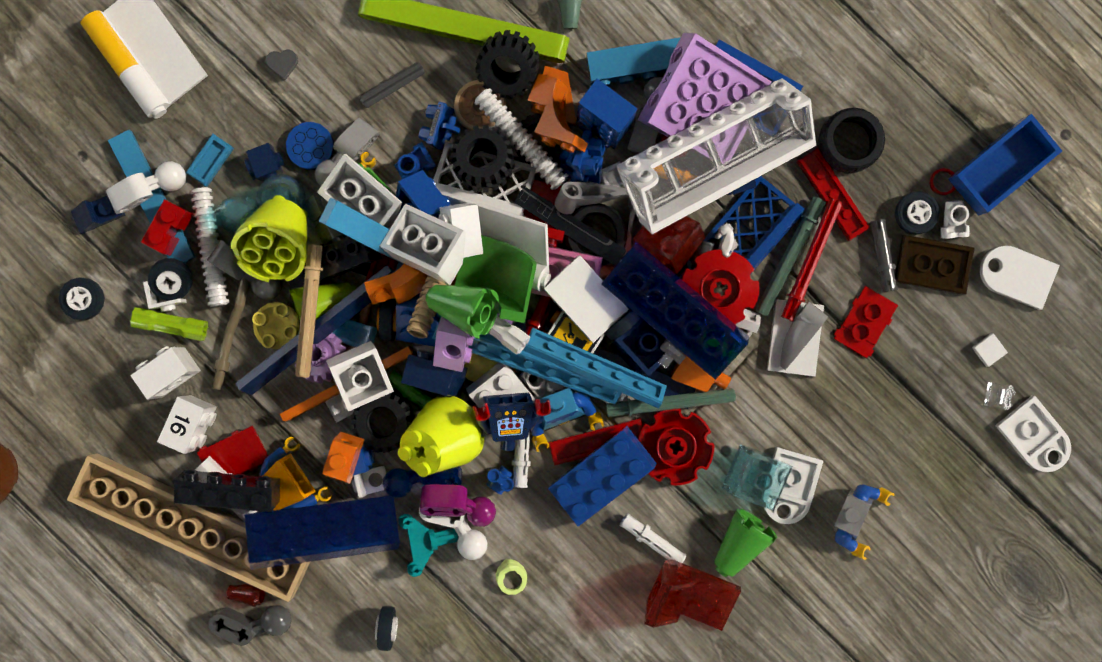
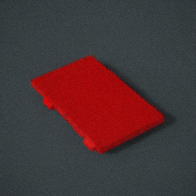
[834,286,898,358]
[197,425,269,474]

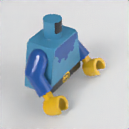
[531,388,604,452]

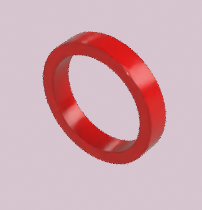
[929,168,955,195]

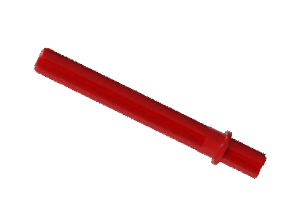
[781,198,842,322]

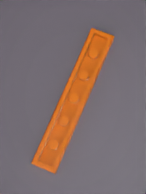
[280,346,414,422]

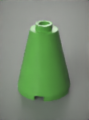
[426,285,499,339]
[714,509,777,577]

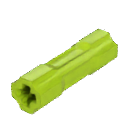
[130,307,208,341]

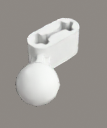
[106,161,186,214]
[419,508,487,560]

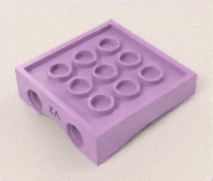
[638,33,771,164]

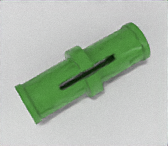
[388,370,432,410]

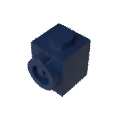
[244,143,284,183]

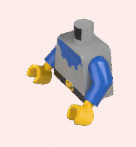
[833,484,894,560]

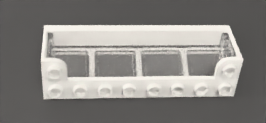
[616,78,816,234]

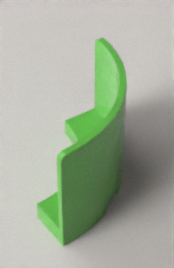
[455,235,537,323]

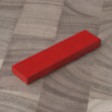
[797,148,870,241]
[548,418,647,466]

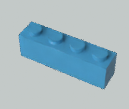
[586,37,681,86]

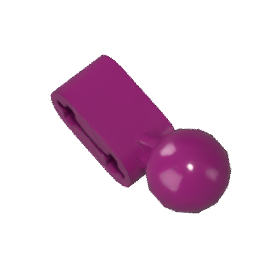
[420,484,496,527]

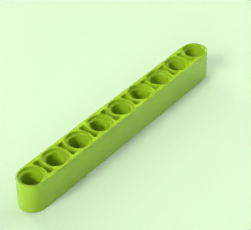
[358,0,570,63]

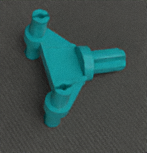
[398,513,459,577]

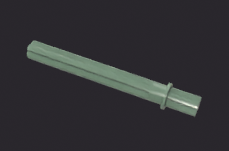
[755,197,826,316]
[606,388,736,417]

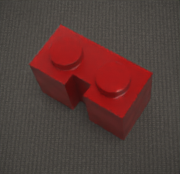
[141,199,193,256]

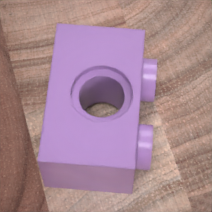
[433,317,474,372]

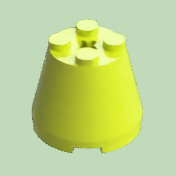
[231,195,308,282]
[398,396,485,477]

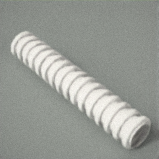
[474,88,568,190]
[190,187,229,307]

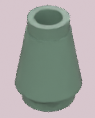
[558,0,582,29]

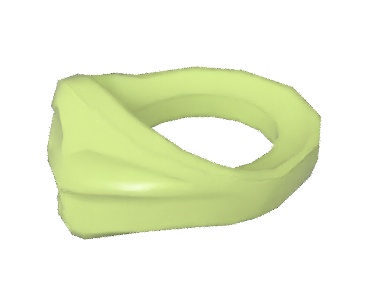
[496,559,527,595]

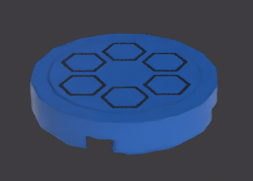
[286,122,334,170]

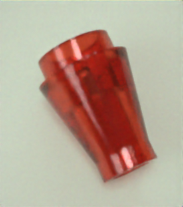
[227,584,265,607]

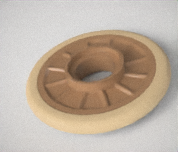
[454,80,506,131]

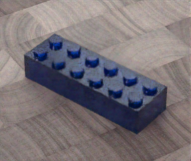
[601,242,749,380]
[244,495,400,570]

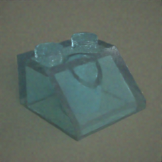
[722,444,793,511]

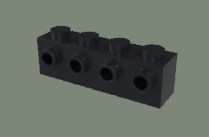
[289,236,382,289]
[174,470,280,512]

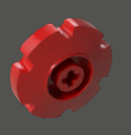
[680,249,759,327]
[637,408,715,486]

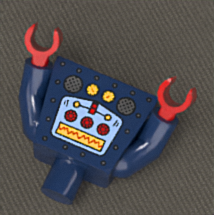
[473,392,551,451]

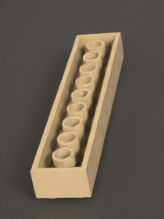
[67,453,314,602]

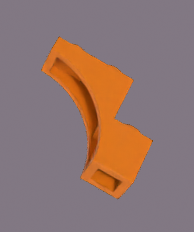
[528,74,588,153]

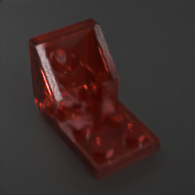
[644,560,741,631]

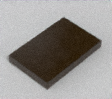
[895,235,975,295]

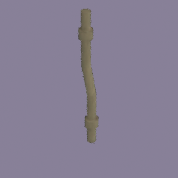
[212,278,250,390]

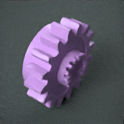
[295,333,346,384]

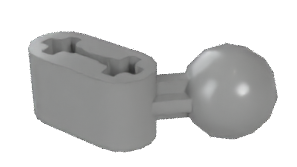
[315,117,380,187]

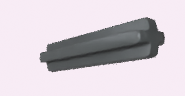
[360,62,425,108]

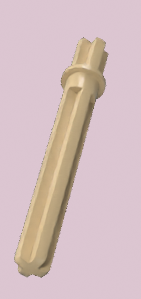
[295,244,323,378]

